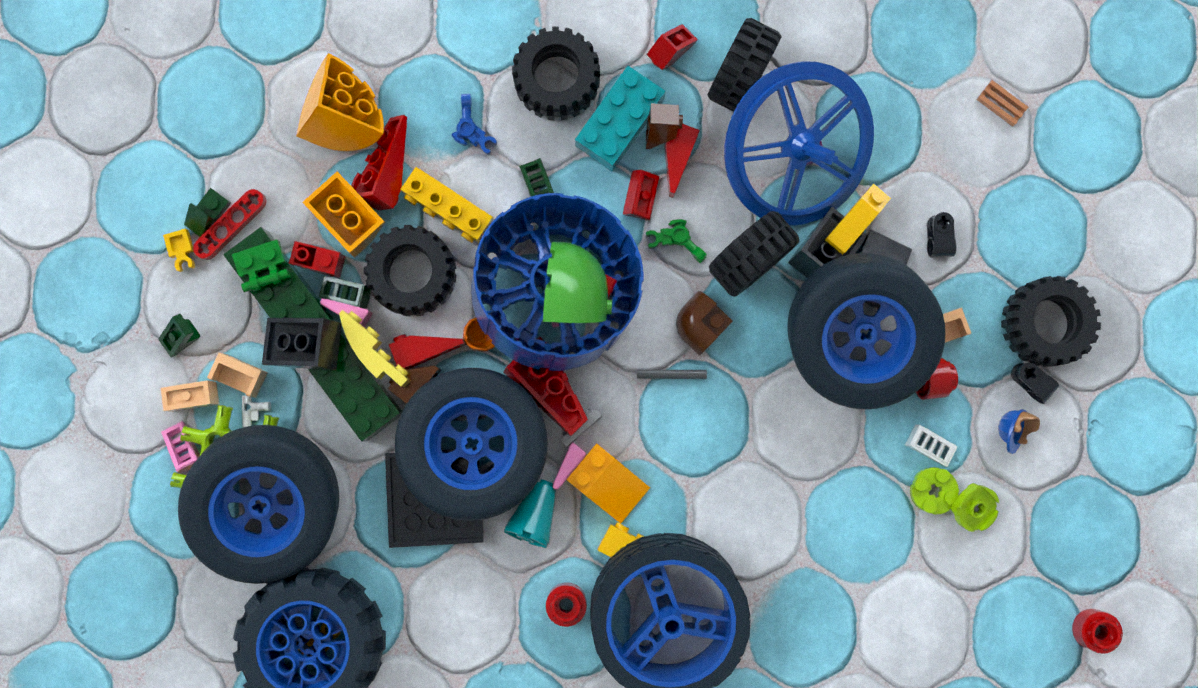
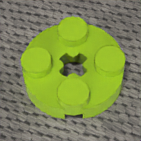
[910,467,959,515]
[951,483,999,532]

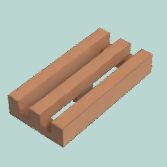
[976,80,1029,127]

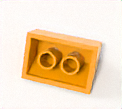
[302,171,385,258]

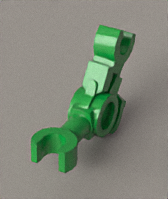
[646,219,707,263]

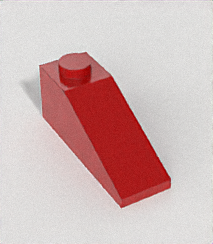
[664,124,700,198]
[388,334,466,370]

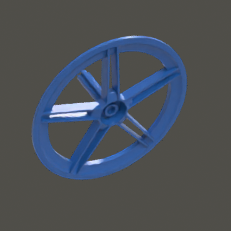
[724,61,874,225]

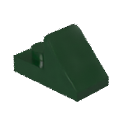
[184,188,231,237]
[158,314,200,358]

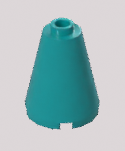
[504,479,556,548]

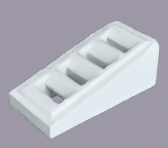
[905,425,957,467]

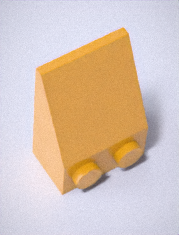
[567,443,650,523]

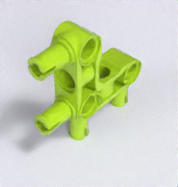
[170,405,279,488]

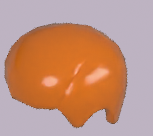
[463,317,495,352]

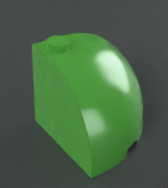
[543,241,612,323]

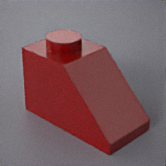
[646,24,698,70]

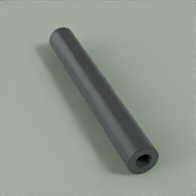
[637,369,707,379]

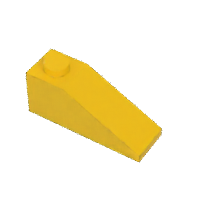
[825,183,891,255]

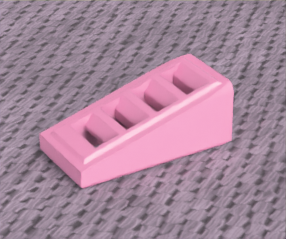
[320,299,373,327]
[161,421,200,475]
[553,442,586,490]

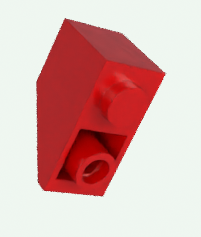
[289,241,346,278]

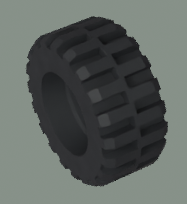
[707,18,782,112]
[512,26,600,121]
[709,211,800,297]
[364,225,457,317]
[1001,276,1101,367]

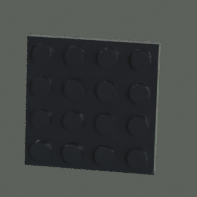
[385,448,484,548]

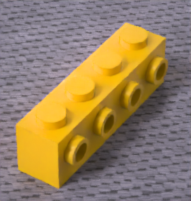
[400,167,494,243]

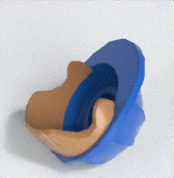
[998,409,1040,454]

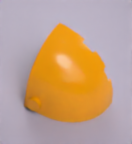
[296,53,384,151]

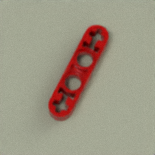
[193,189,267,260]

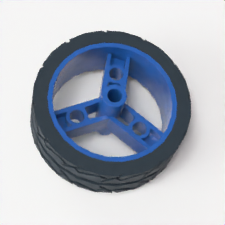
[590,533,751,688]

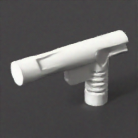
[242,396,271,428]

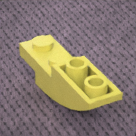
[339,310,411,388]

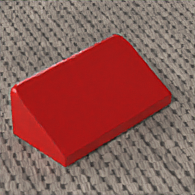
[623,169,660,220]

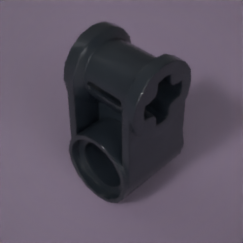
[926,212,957,258]
[1011,363,1059,404]

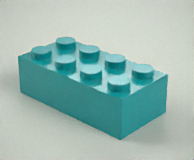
[575,65,666,172]

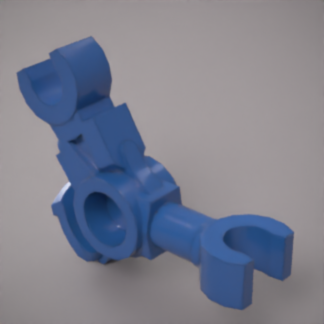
[452,94,497,155]

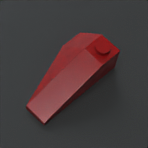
[351,115,407,211]
[503,336,588,436]

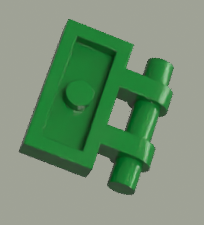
[232,239,290,292]

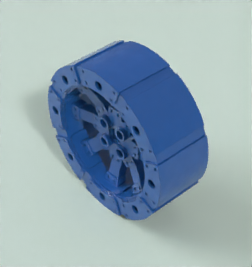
[471,193,644,371]

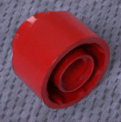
[916,358,958,400]
[546,582,587,627]
[1072,609,1123,654]

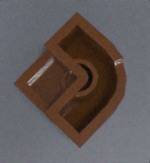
[676,291,733,356]

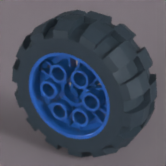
[233,567,386,688]

